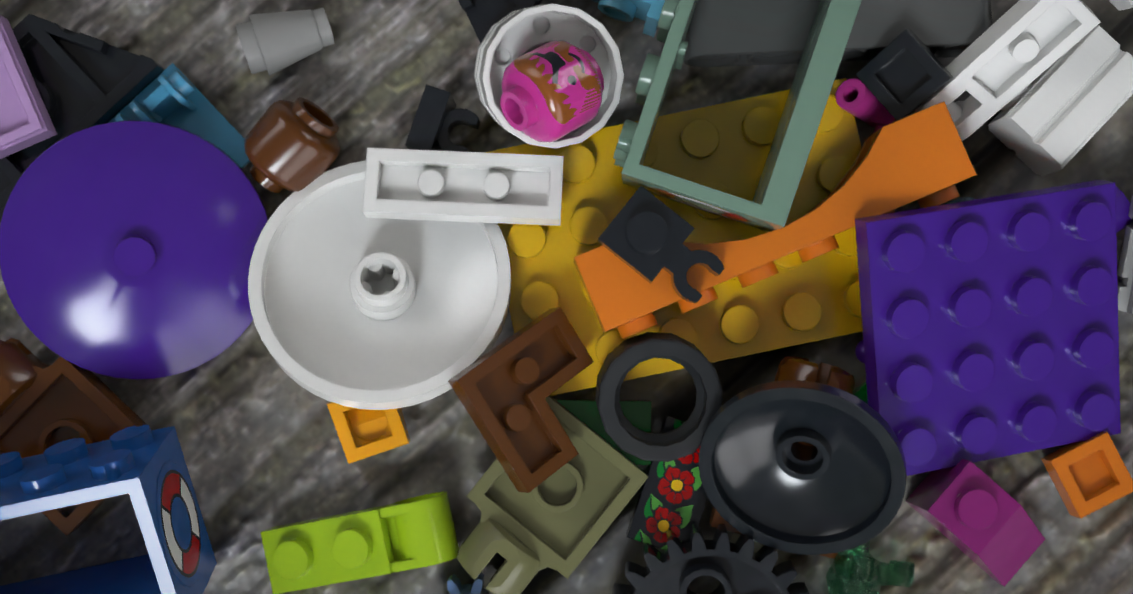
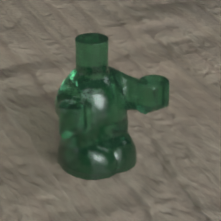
[826,540,915,594]

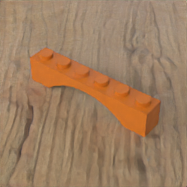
[574,101,977,339]

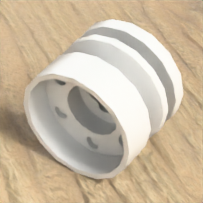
[474,3,624,149]

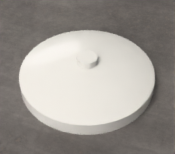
[248,160,511,410]

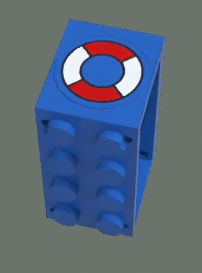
[0,424,217,594]

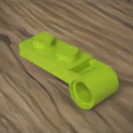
[260,491,459,594]

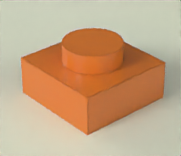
[1041,431,1133,519]

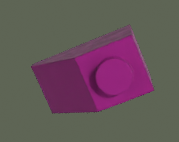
[905,459,1045,587]

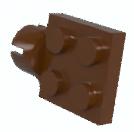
[0,338,152,536]

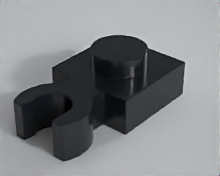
[597,186,725,303]

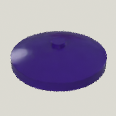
[0,120,269,379]

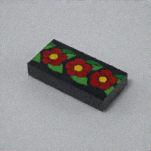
[626,415,708,550]

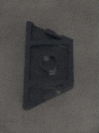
[0,14,165,223]

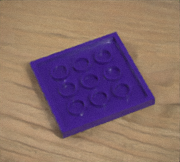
[855,180,1121,476]

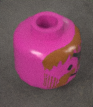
[500,41,604,142]

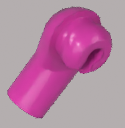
[836,79,908,134]

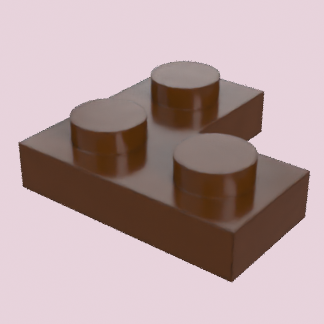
[448,307,594,493]

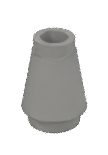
[235,7,335,76]

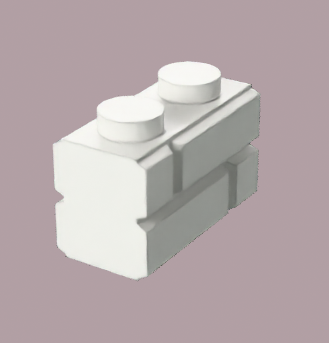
[987,25,1133,176]

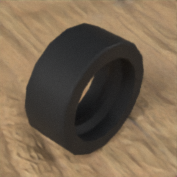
[595,332,723,462]

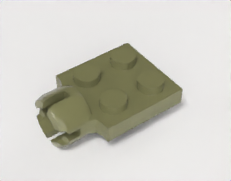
[457,395,649,594]

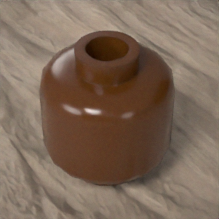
[244,97,341,193]

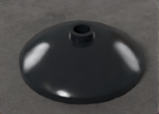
[698,380,907,555]

